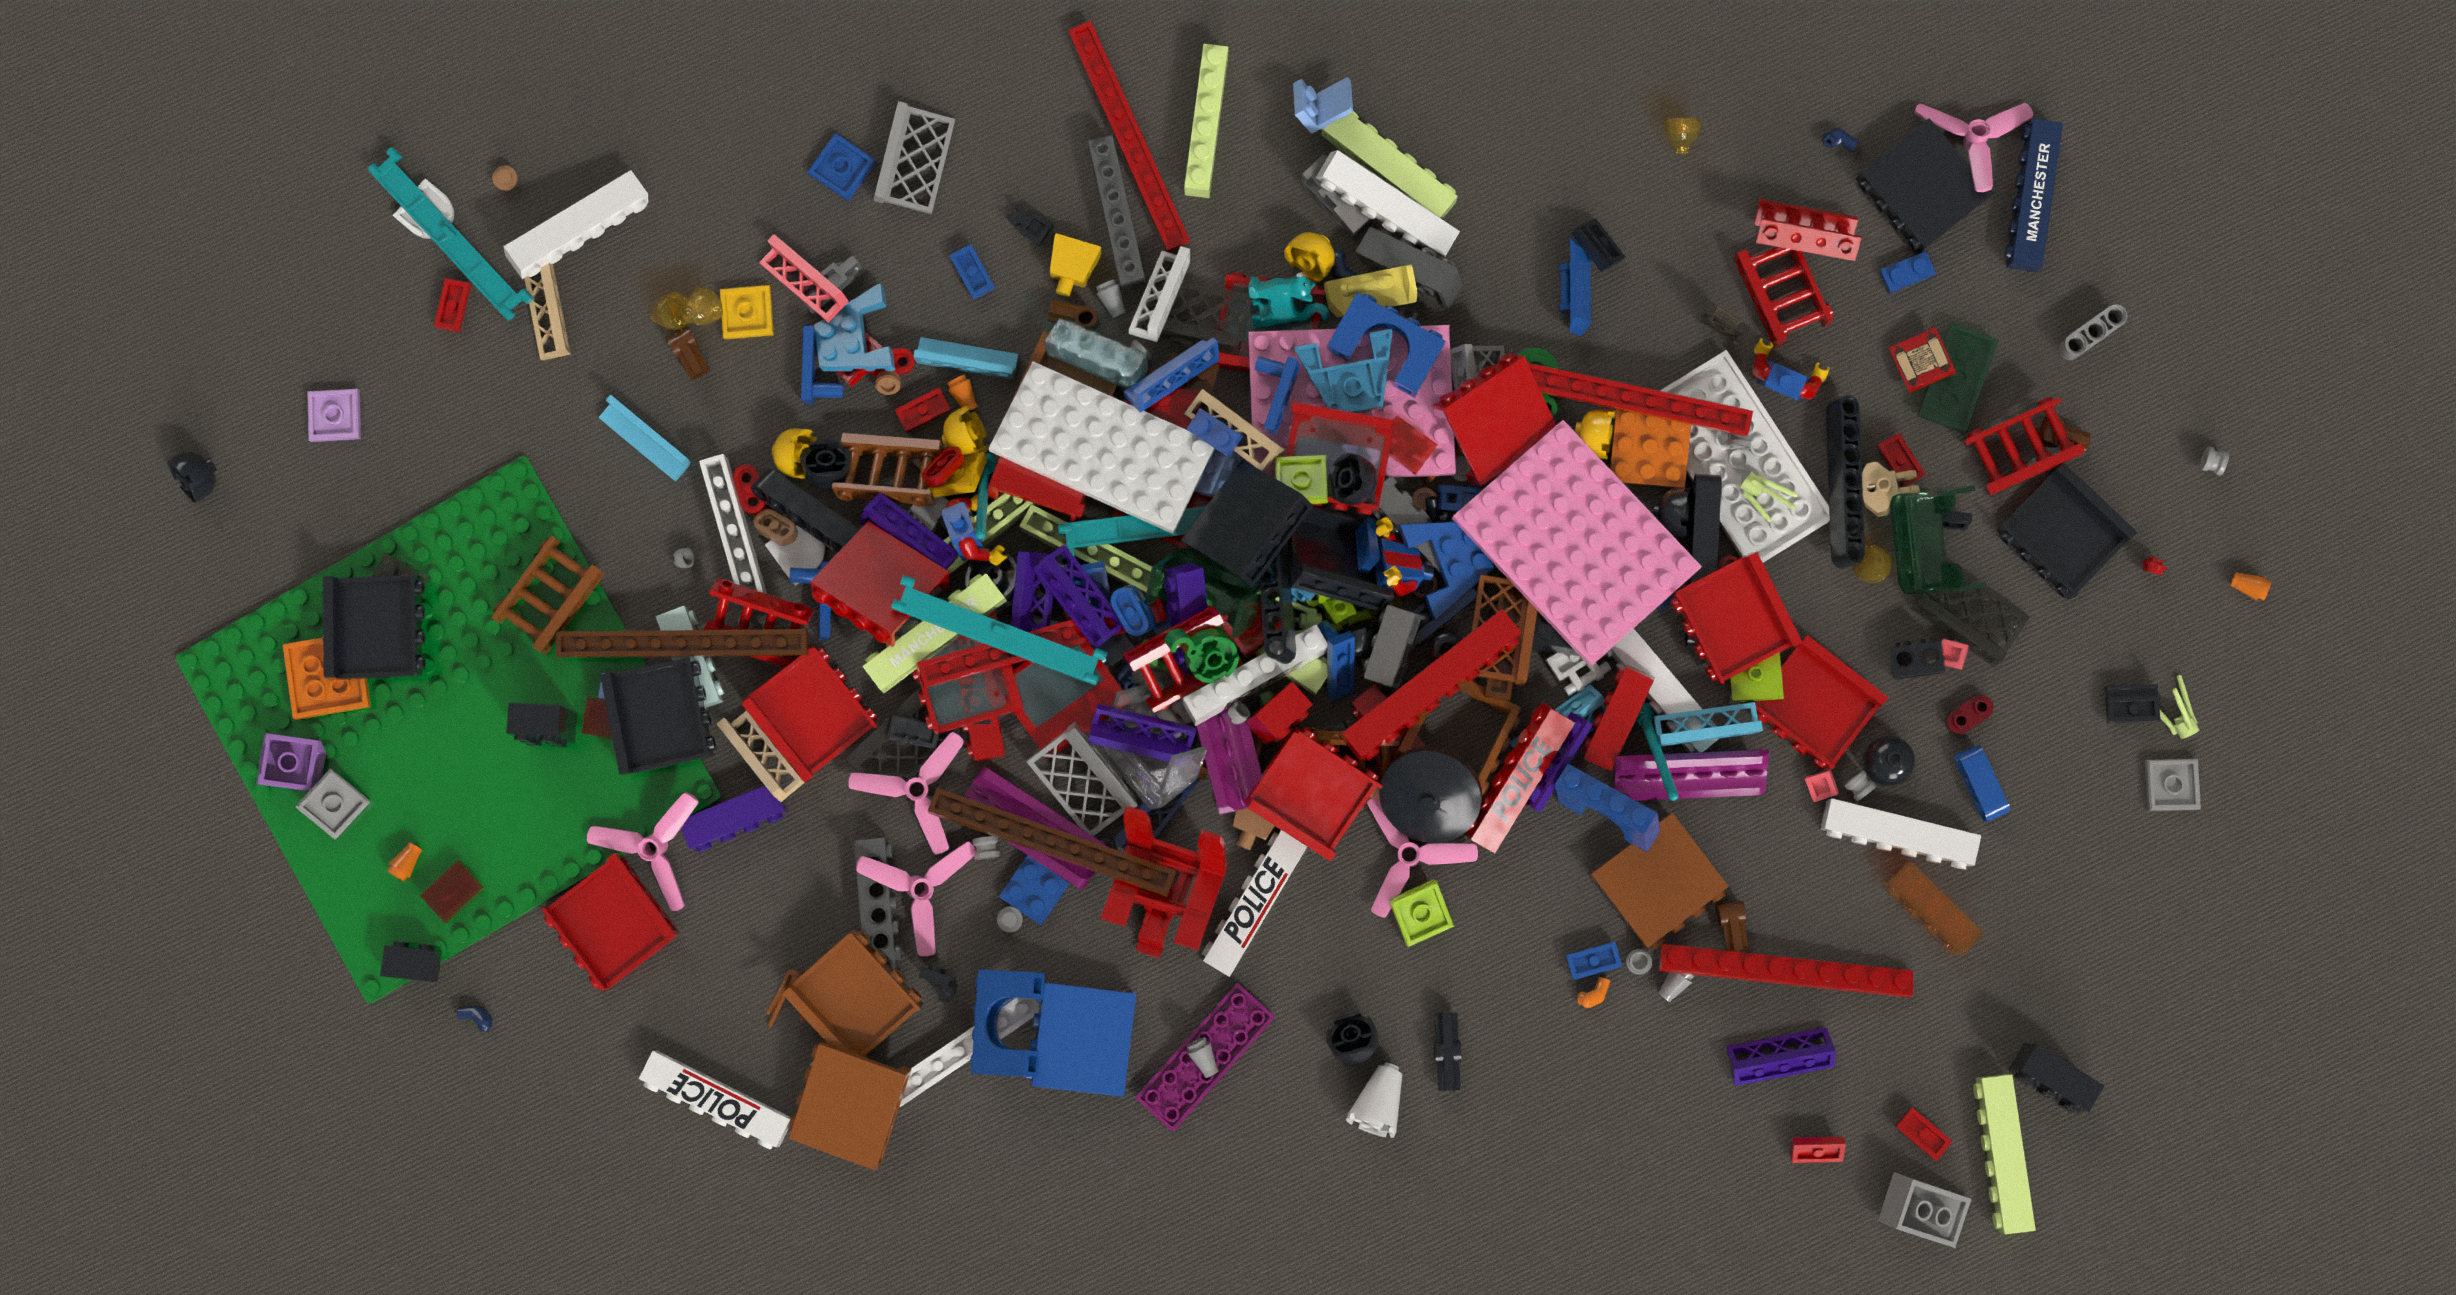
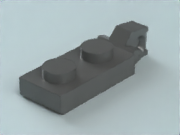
[799,255,862,314]

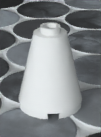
[1346,1063,1402,1138]

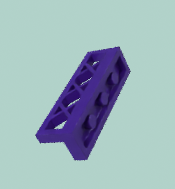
[860,492,959,570]
[1033,544,1124,649]
[1011,551,1057,632]
[1088,704,1196,766]
[1526,712,1593,812]
[1726,1027,1835,1086]

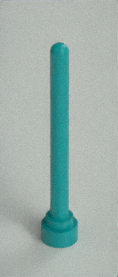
[975,453,995,539]
[1635,703,1678,801]

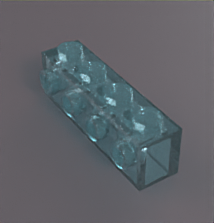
[1044,318,1148,389]

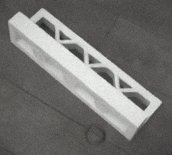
[1129,246,1190,342]

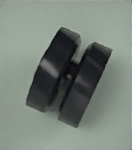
[966,551,1017,615]

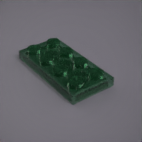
[1917,323,1999,433]

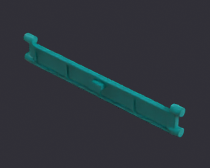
[368,147,534,321]
[1058,506,1206,560]
[891,574,1108,685]

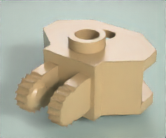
[1862,462,1920,517]

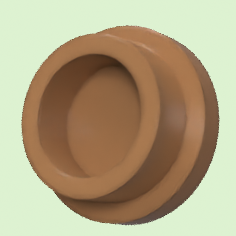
[492,165,518,191]

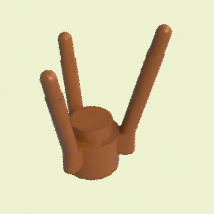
[766,969,805,1027]

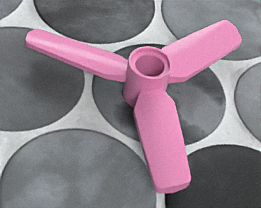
[1914,103,2034,192]
[849,732,964,855]
[587,792,698,911]
[1367,798,1478,918]
[856,842,976,956]

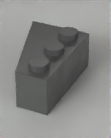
[1301,154,1374,239]
[1363,605,1429,688]

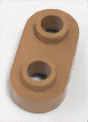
[754,509,798,546]

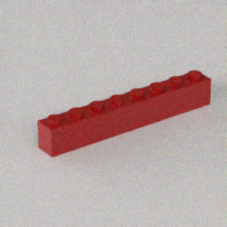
[1341,609,1522,762]

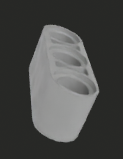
[2059,304,2127,360]

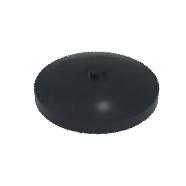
[1379,747,1482,843]

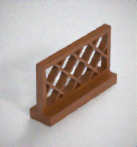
[1471,575,1537,686]

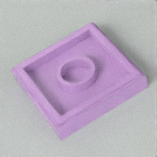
[307,388,361,442]

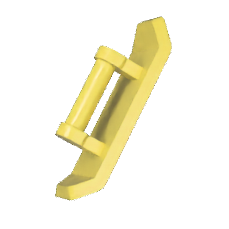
[1324,265,1417,317]

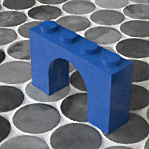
[1327,293,1446,398]
[1555,764,1660,852]
[970,970,1045,1077]

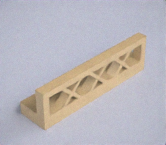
[524,263,571,361]
[1184,389,1286,472]
[717,711,805,802]

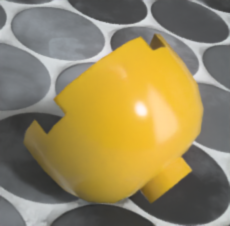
[1284,232,1335,282]
[942,406,988,456]
[1575,409,1615,459]
[772,428,818,479]

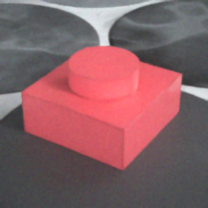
[1942,639,1969,670]
[1805,769,1839,802]

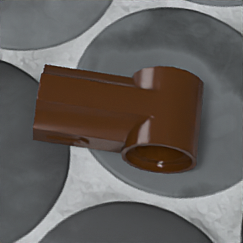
[1047,299,1099,333]
[666,326,710,380]
[2038,417,2091,452]
[1716,900,1749,952]

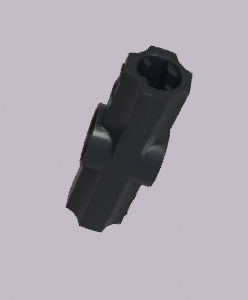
[1434,1013,1461,1091]

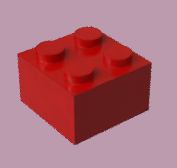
[1245,682,1313,745]

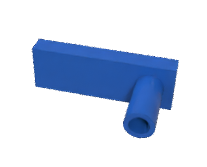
[801,326,844,405]
[1255,356,1301,436]
[789,562,831,640]
[1317,620,1355,701]

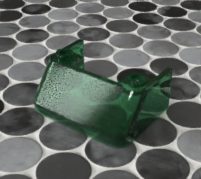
[1890,485,1986,594]
[1144,548,1261,638]

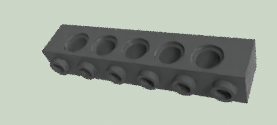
[1088,135,1146,290]
[854,838,904,982]

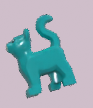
[1249,273,1330,328]

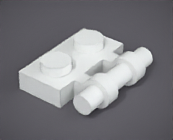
[1546,653,1611,696]

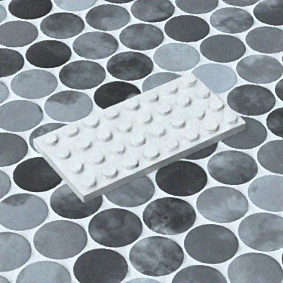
[1660,350,1830,563]
[989,362,1215,534]

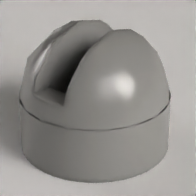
[672,548,694,568]
[1227,701,1250,724]

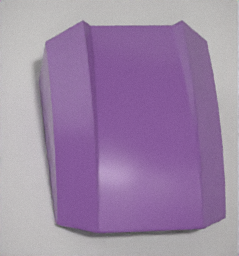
[256,733,326,791]

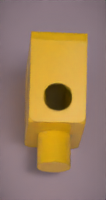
[1050,233,1102,297]

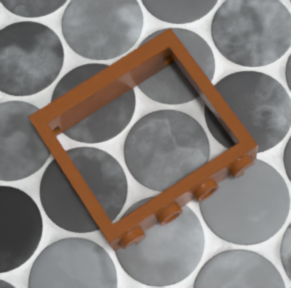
[1392,680,1521,795]

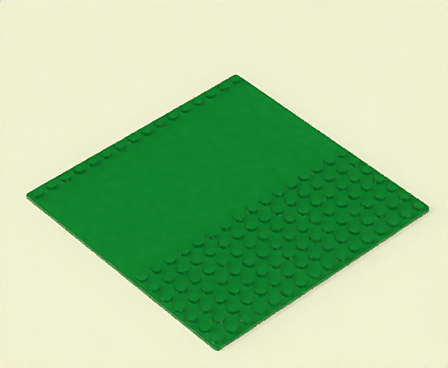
[176,456,721,1003]

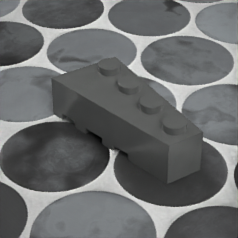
[1356,227,1463,310]

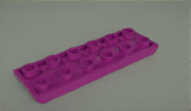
[1182,670,1262,815]
[1614,749,1769,801]
[964,766,1111,891]
[1135,983,1275,1132]

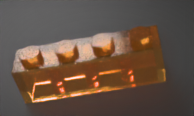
[1883,861,1984,956]

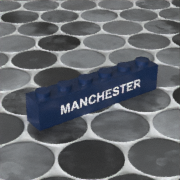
[2004,118,2063,273]

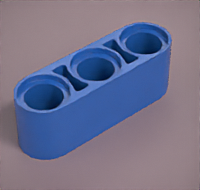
[1954,745,2010,822]

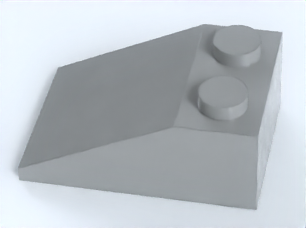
[1878,1172,1971,1248]

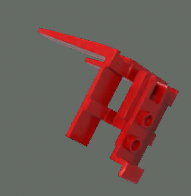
[1101,806,1228,958]

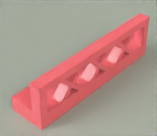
[759,234,849,323]

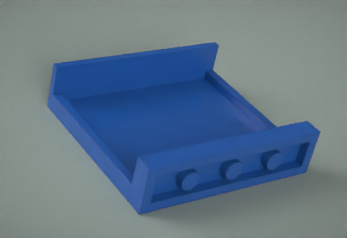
[1026,983,1136,1097]

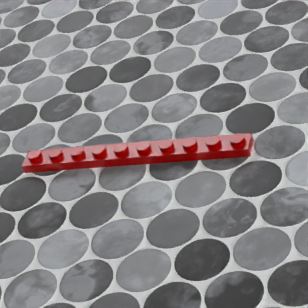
[1068,21,1190,252]
[1528,363,1753,437]
[916,595,1167,689]
[1659,944,1913,998]

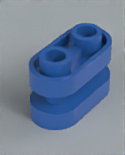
[1111,585,1156,636]

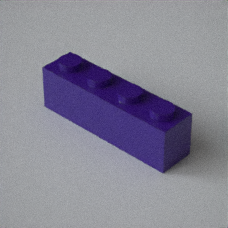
[1163,563,1213,672]
[681,786,788,853]

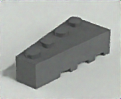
[1367,476,1441,575]

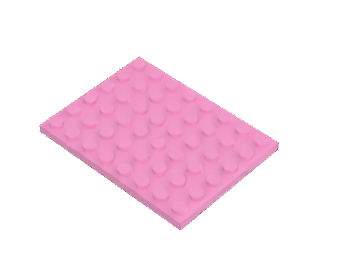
[1249,325,1456,479]
[1452,420,1702,667]

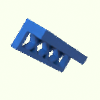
[1124,337,1219,413]

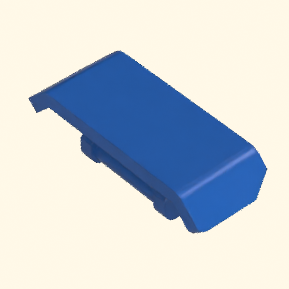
[1559,236,1591,336]

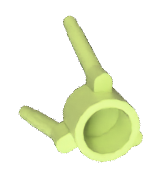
[1740,472,1798,522]
[1275,597,1322,636]
[2160,675,2200,739]

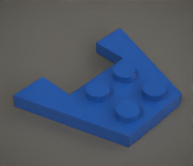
[1398,522,1494,619]

